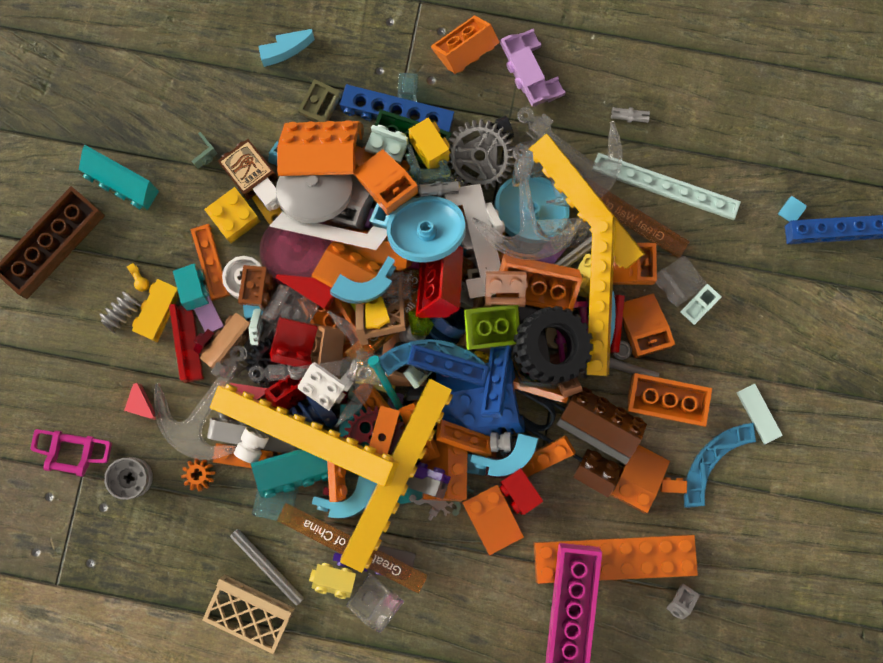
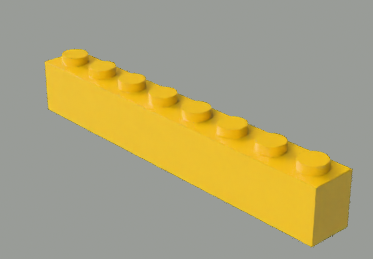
[529,134,645,269]
[587,216,615,376]

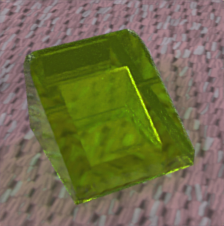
[408,311,434,336]

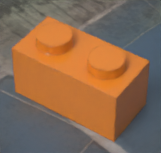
[660,477,687,493]

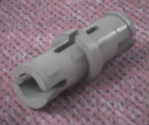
[611,107,650,123]
[419,181,459,197]

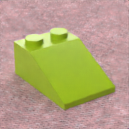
[464,305,519,350]

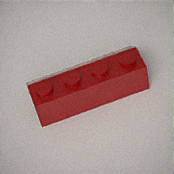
[415,246,463,318]

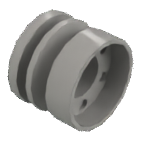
[104,457,153,500]

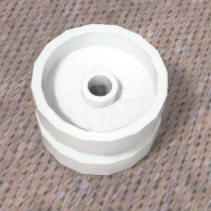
[222,256,262,299]

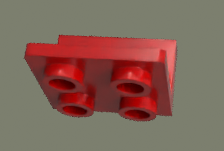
[270,317,318,369]

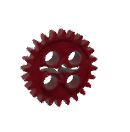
[343,406,404,455]

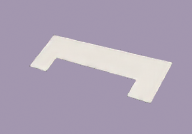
[445,184,501,298]
[270,211,387,250]

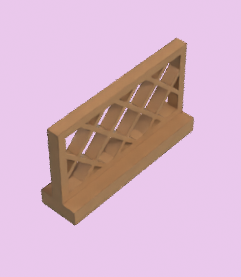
[356,278,406,346]

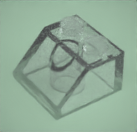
[260,284,319,327]
[346,573,404,634]

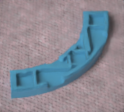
[379,339,487,376]
[684,423,756,508]

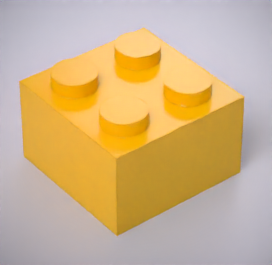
[408,117,450,172]
[204,187,261,244]

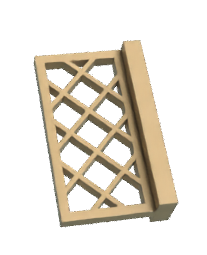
[202,575,295,654]

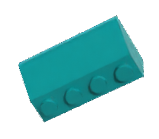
[79,145,159,210]
[251,449,328,498]

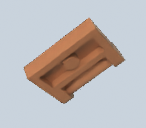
[485,271,527,307]

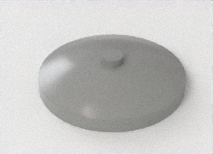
[276,174,353,223]

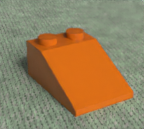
[610,445,670,513]
[462,485,524,556]

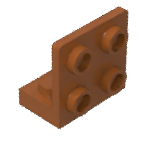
[238,265,275,314]

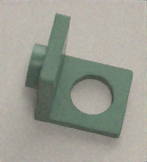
[192,132,217,169]

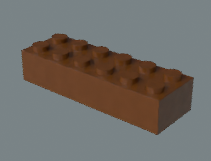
[0,186,105,299]

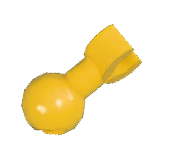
[127,263,149,292]

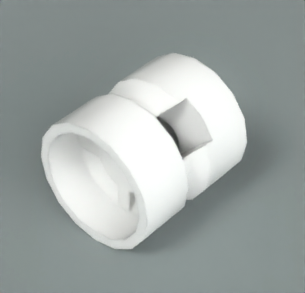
[234,427,269,463]

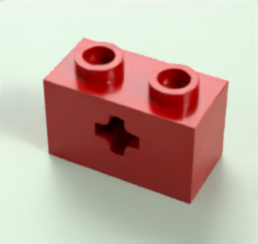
[264,370,307,410]

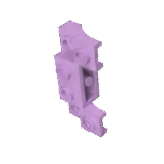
[500,29,566,107]

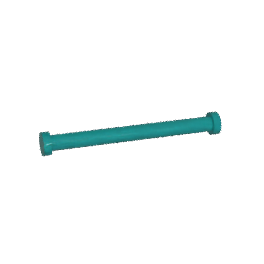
[368,355,403,422]

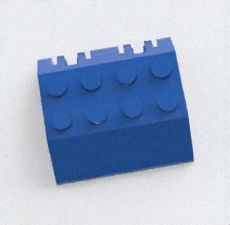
[436,359,525,436]

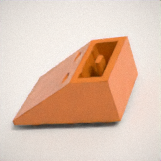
[354,149,418,216]
[613,243,657,285]
[622,293,675,359]

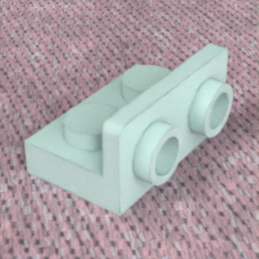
[365,125,409,164]

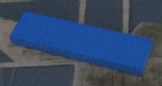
[407,344,489,386]
[481,345,512,418]

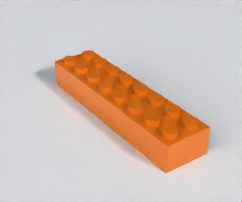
[534,535,698,584]

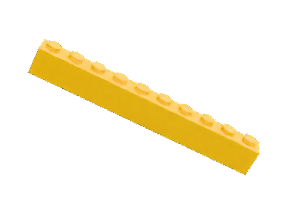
[340,379,453,573]
[210,384,399,487]

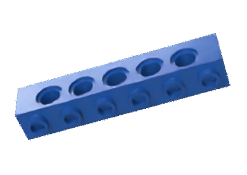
[340,84,454,132]
[785,215,883,244]

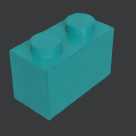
[173,264,210,311]

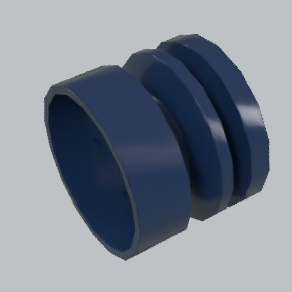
[421,307,466,345]
[289,396,340,429]

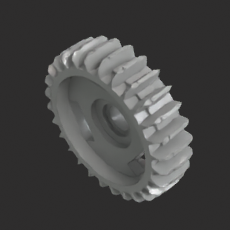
[447,119,516,189]

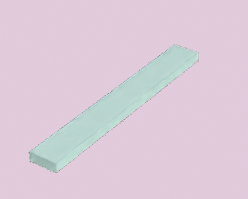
[592,153,741,220]

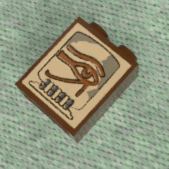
[218,139,278,200]

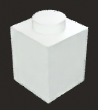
[253,178,280,211]

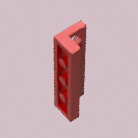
[169,304,204,383]

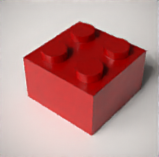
[499,468,544,515]

